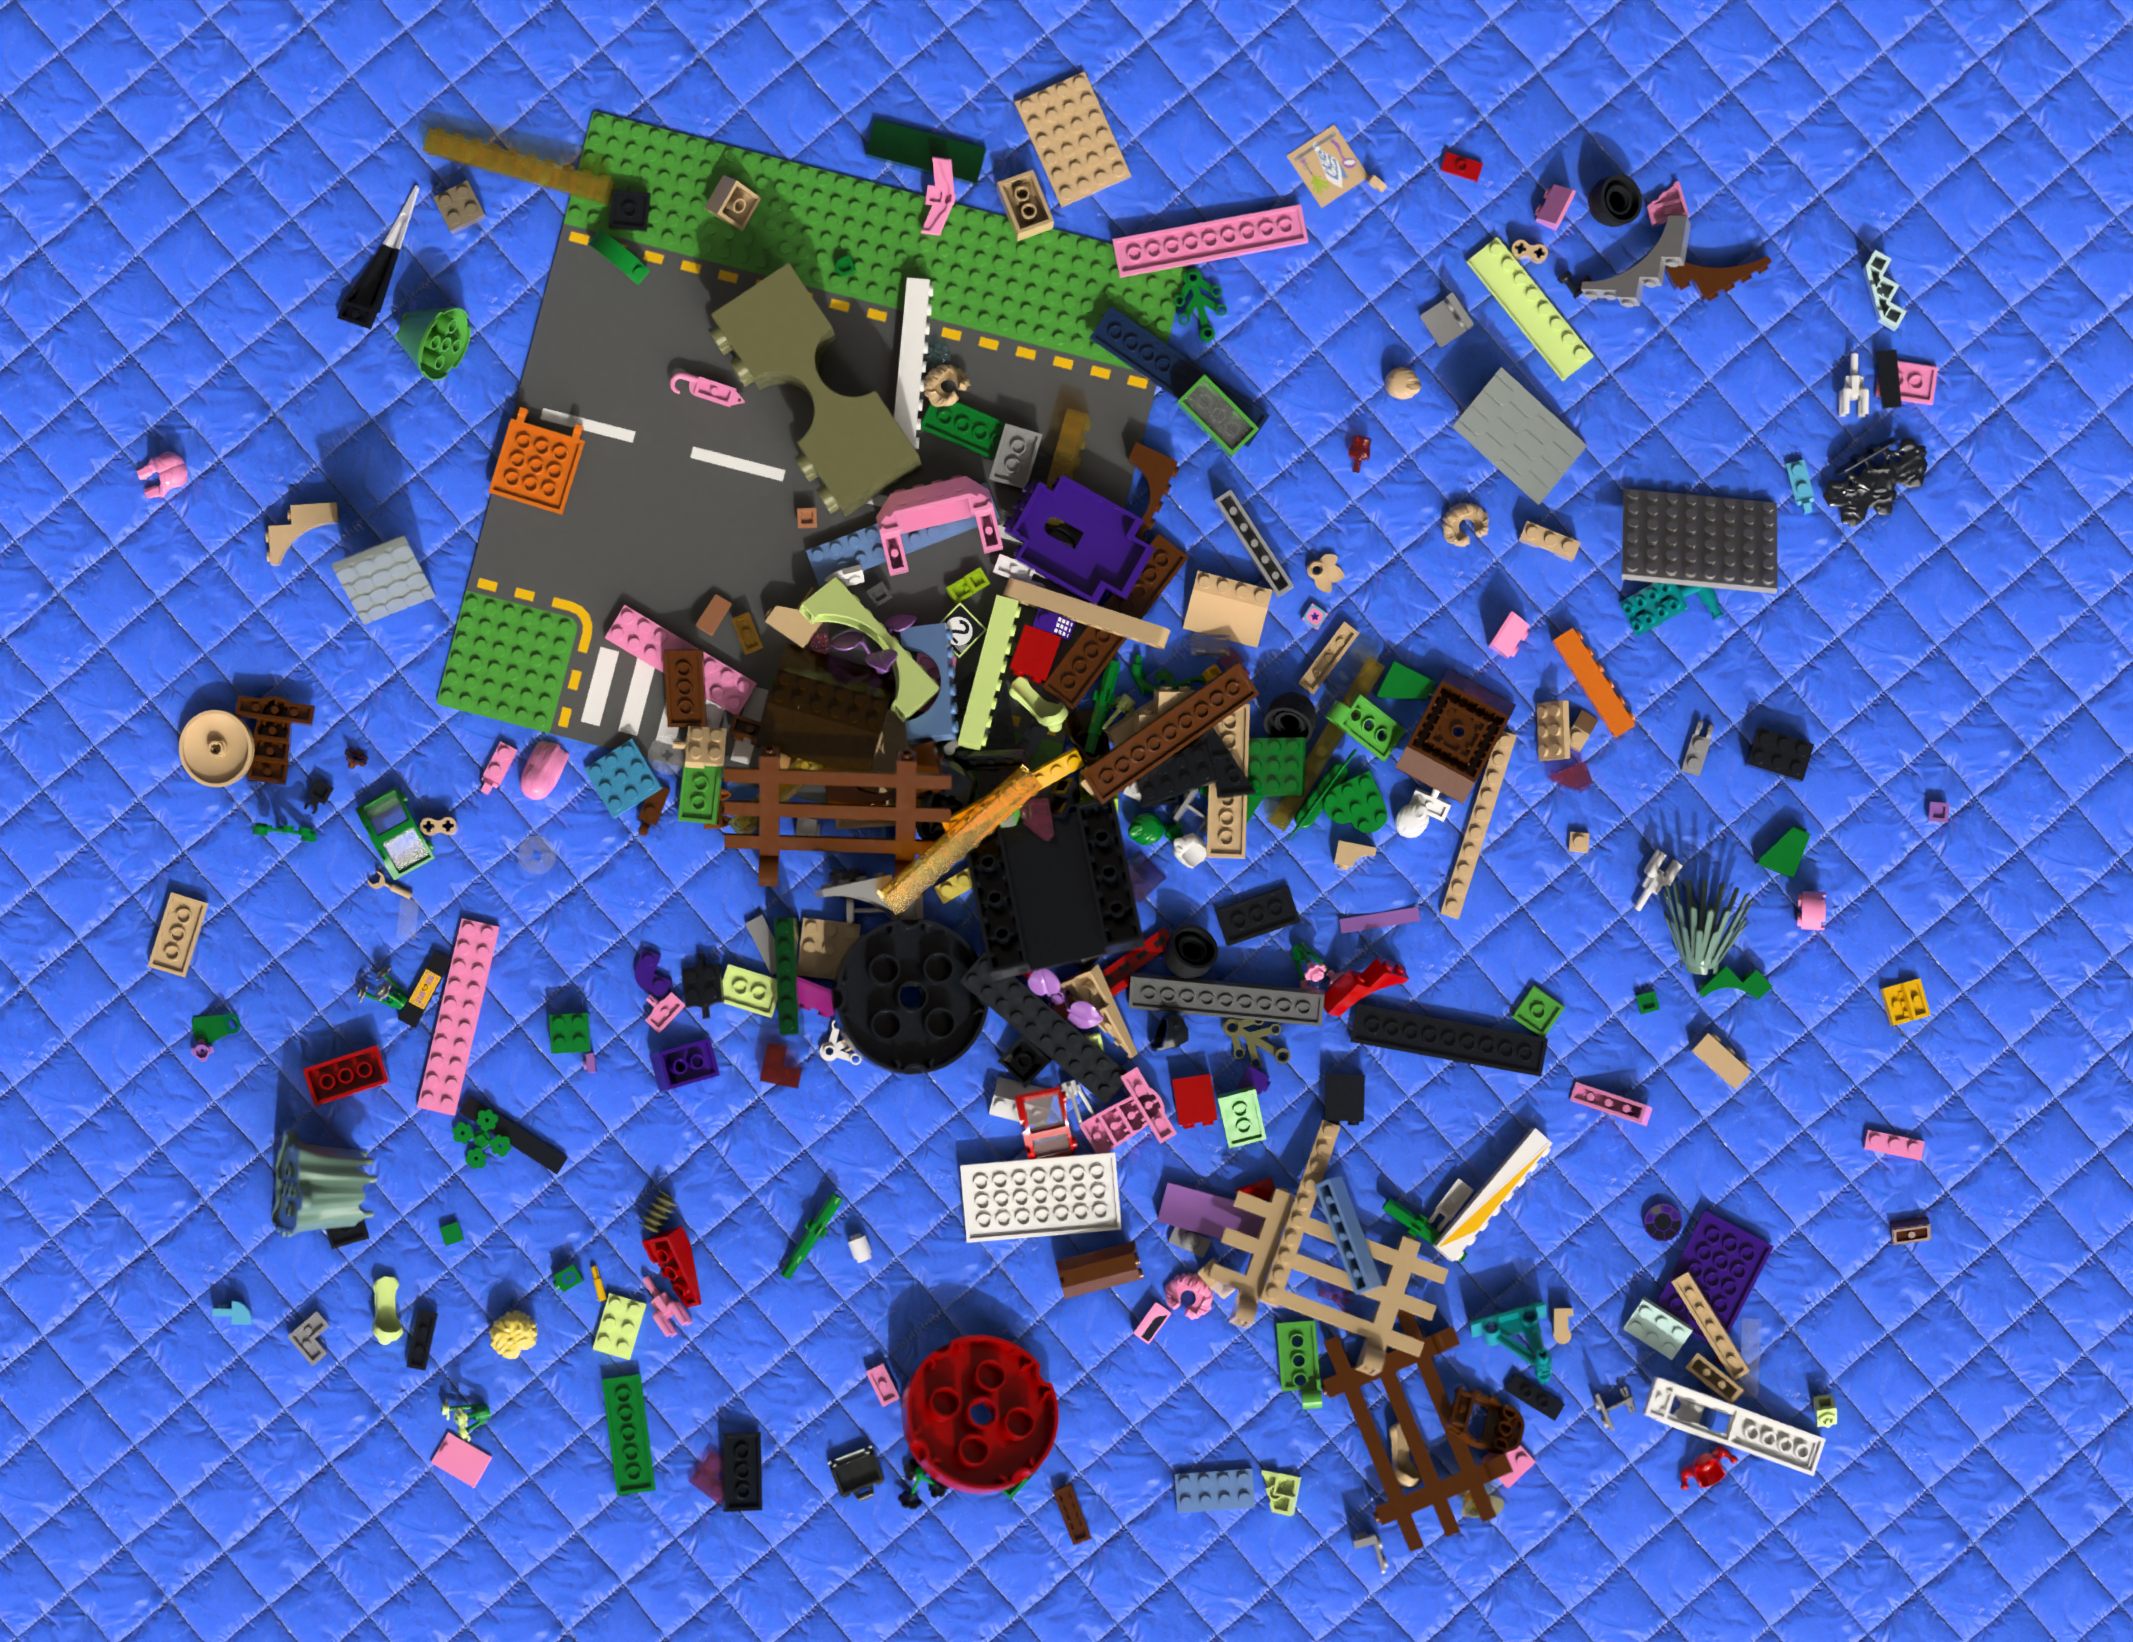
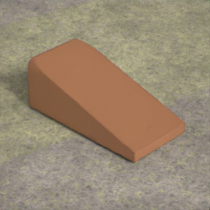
[695,594,732,637]

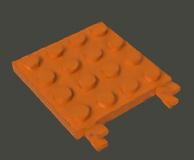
[488,407,585,515]

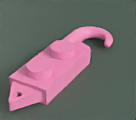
[670,372,745,407]

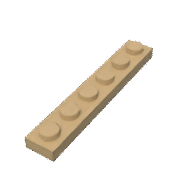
[1671,1271,1751,1381]

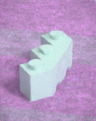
[1863,250,1907,331]

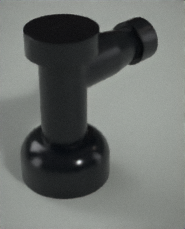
[1557,270,1592,299]

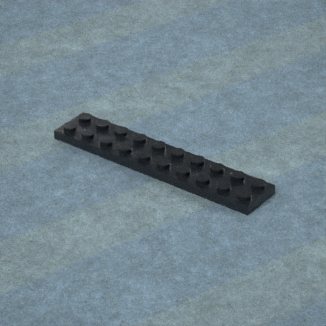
[959,951,1128,1104]
[1350,1004,1548,1077]

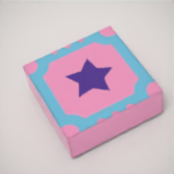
[1301,603,1328,630]

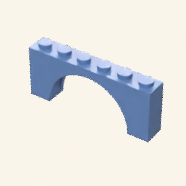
[900,623,959,745]

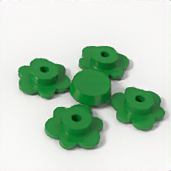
[452,1109,511,1169]

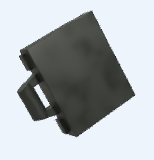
[828,1445,885,1502]

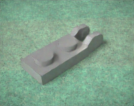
[1681,720,1714,777]

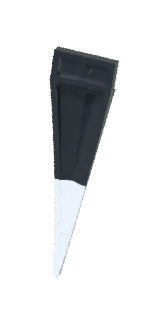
[337,185,419,330]

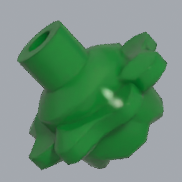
[1164,822,1183,842]

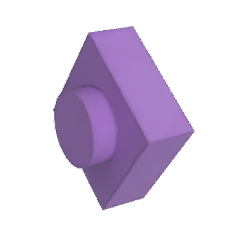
[1928,802,1949,823]
[583,1053,597,1073]

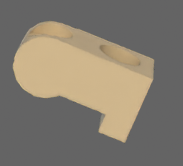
[1553,1308,1574,1344]

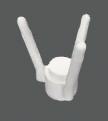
[1061,1080,1095,1123]

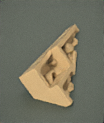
[1060,964,1138,1059]

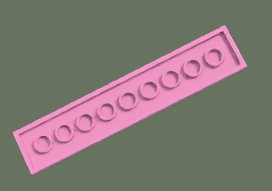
[1112,204,1308,278]
[417,918,500,1116]

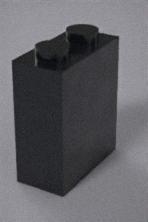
[1324,1074,1365,1125]

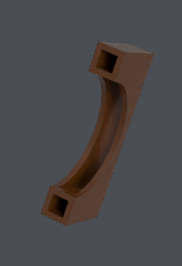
[1128,442,1179,542]
[820,740,943,805]

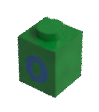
[552,1264,584,1293]

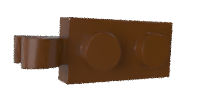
[638,787,670,836]

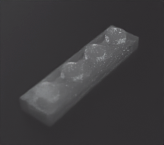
[1738,1318,1761,1397]

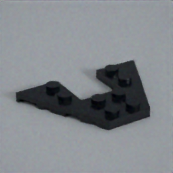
[937,672,1016,750]
[1140,727,1256,808]

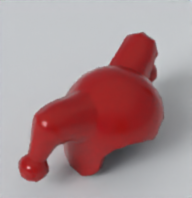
[1680,1446,1738,1490]

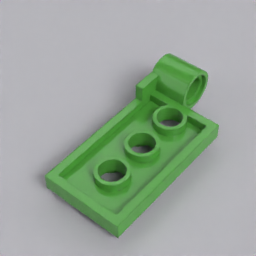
[1325,693,1406,762]
[1276,1320,1322,1410]

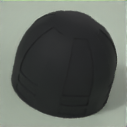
[1588,174,1642,227]
[1264,692,1317,742]
[1164,924,1218,979]

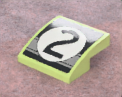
[940,603,987,658]

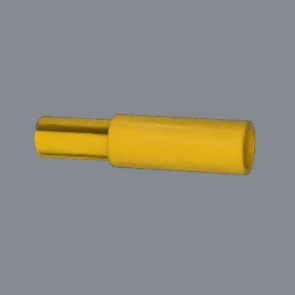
[591,1266,607,1302]

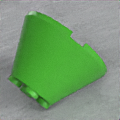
[395,307,471,381]

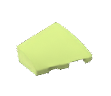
[1262,1470,1301,1516]

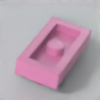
[866,1364,900,1407]

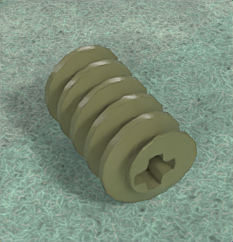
[638,1189,678,1233]

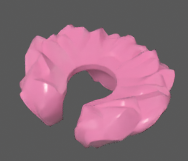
[1165,1273,1213,1320]

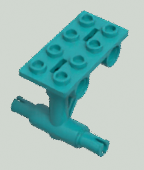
[1620,582,1724,636]
[1470,1301,1553,1384]

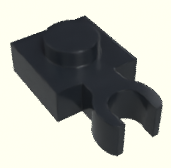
[304,778,335,814]

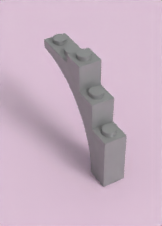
[1581,215,1691,308]

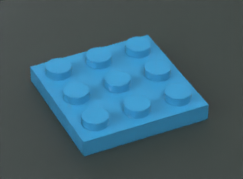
[584,738,663,819]

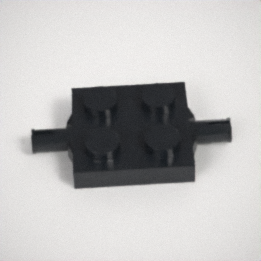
[682,953,725,1019]

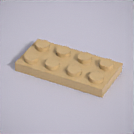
[148,892,209,978]

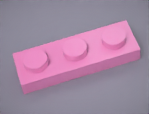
[1863,1130,1925,1161]

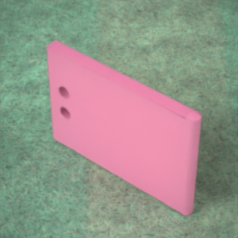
[431,1432,492,1488]

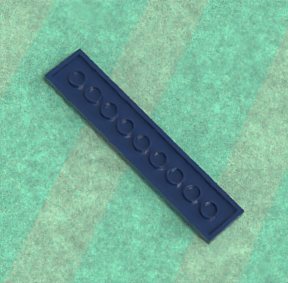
[1089,307,1270,447]

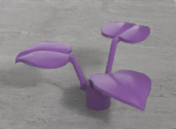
[830,614,918,674]
[1017,968,1103,1035]

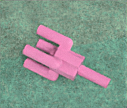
[642,1276,693,1337]

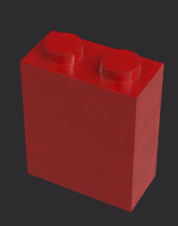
[1009,624,1061,684]
[1172,1074,1218,1129]

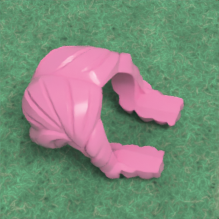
[137,451,188,498]

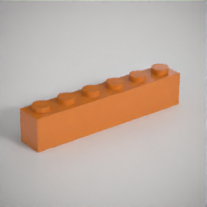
[1552,628,1636,739]

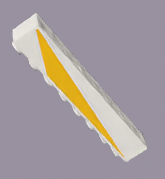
[1432,1128,1553,1261]

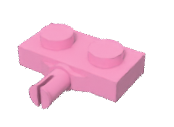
[645,992,685,1034]

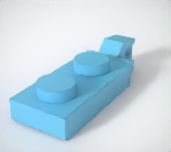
[1785,459,1814,514]

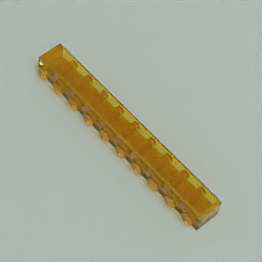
[422,127,615,206]
[1268,657,1385,833]
[877,765,1042,915]

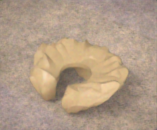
[923,364,970,407]
[1442,502,1489,547]

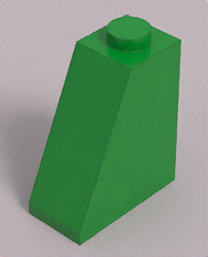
[1376,661,1436,700]
[1756,826,1811,878]

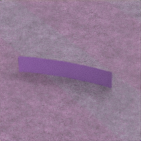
[1339,907,1420,933]

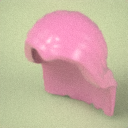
[520,741,569,800]

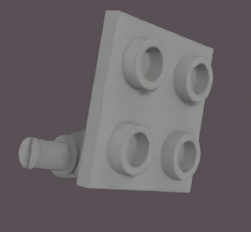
[1173,789,1208,834]
[1593,1386,1637,1431]

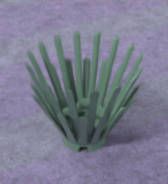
[1663,879,1753,975]

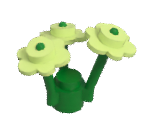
[440,1398,491,1442]

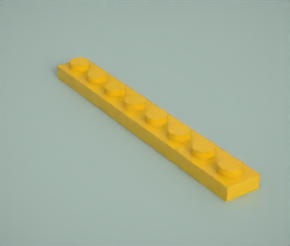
[941,747,1085,839]

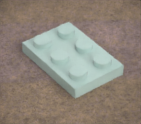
[1623,1297,1693,1360]

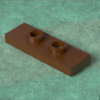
[1053,1483,1092,1546]

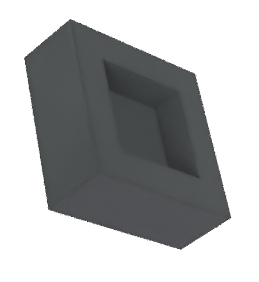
[866,581,892,608]

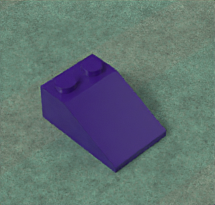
[649,1038,720,1092]

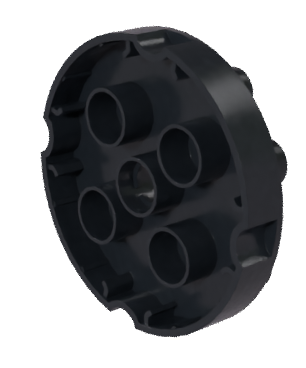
[832,919,988,1075]

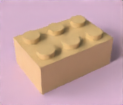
[996,170,1054,241]

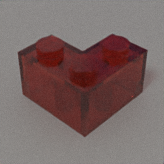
[760,1043,803,1089]

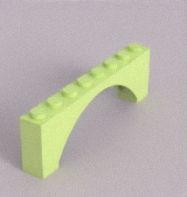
[799,577,940,722]

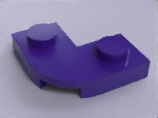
[635,949,672,999]

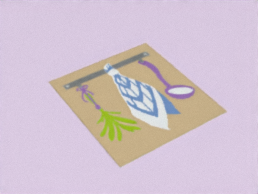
[1287,125,1369,208]

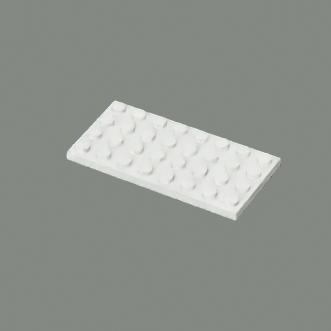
[960,1152,1122,1243]

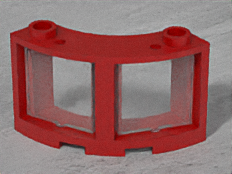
[1015,1086,1077,1160]

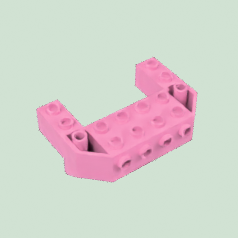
[876,475,1003,576]

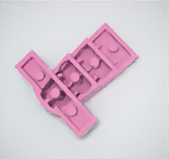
[1079,1067,1177,1153]

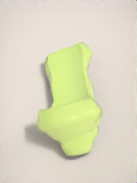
[1009,676,1068,732]
[371,1276,404,1345]

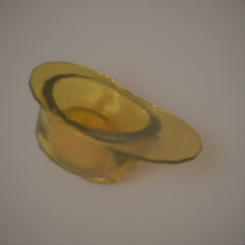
[1461,1491,1504,1518]

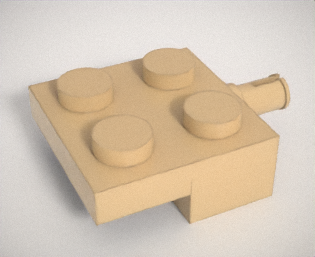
[673,726,727,769]

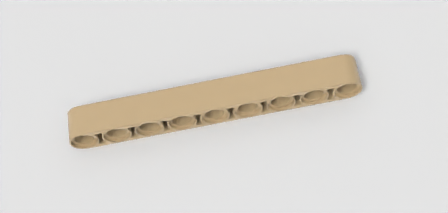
[1002,578,1170,649]

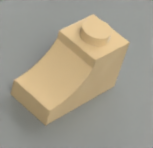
[1333,840,1377,870]

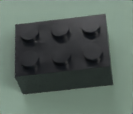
[1745,727,1814,783]

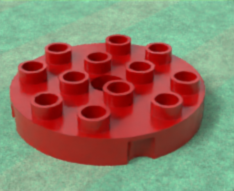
[901,1335,1059,1494]

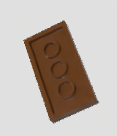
[664,649,707,727]

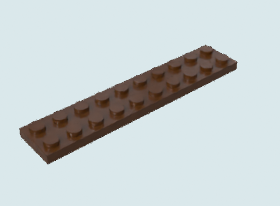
[1042,533,1189,710]
[1080,662,1259,804]

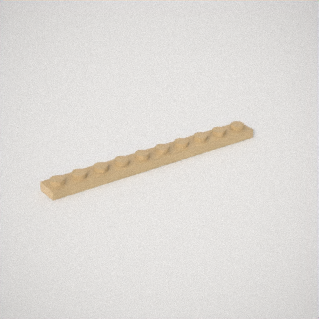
[1440,731,1517,919]
[1259,1120,1340,1308]

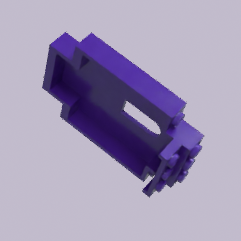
[1003,474,1155,605]

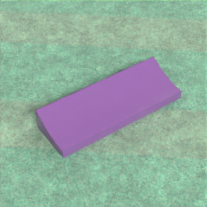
[1157,1181,1264,1239]

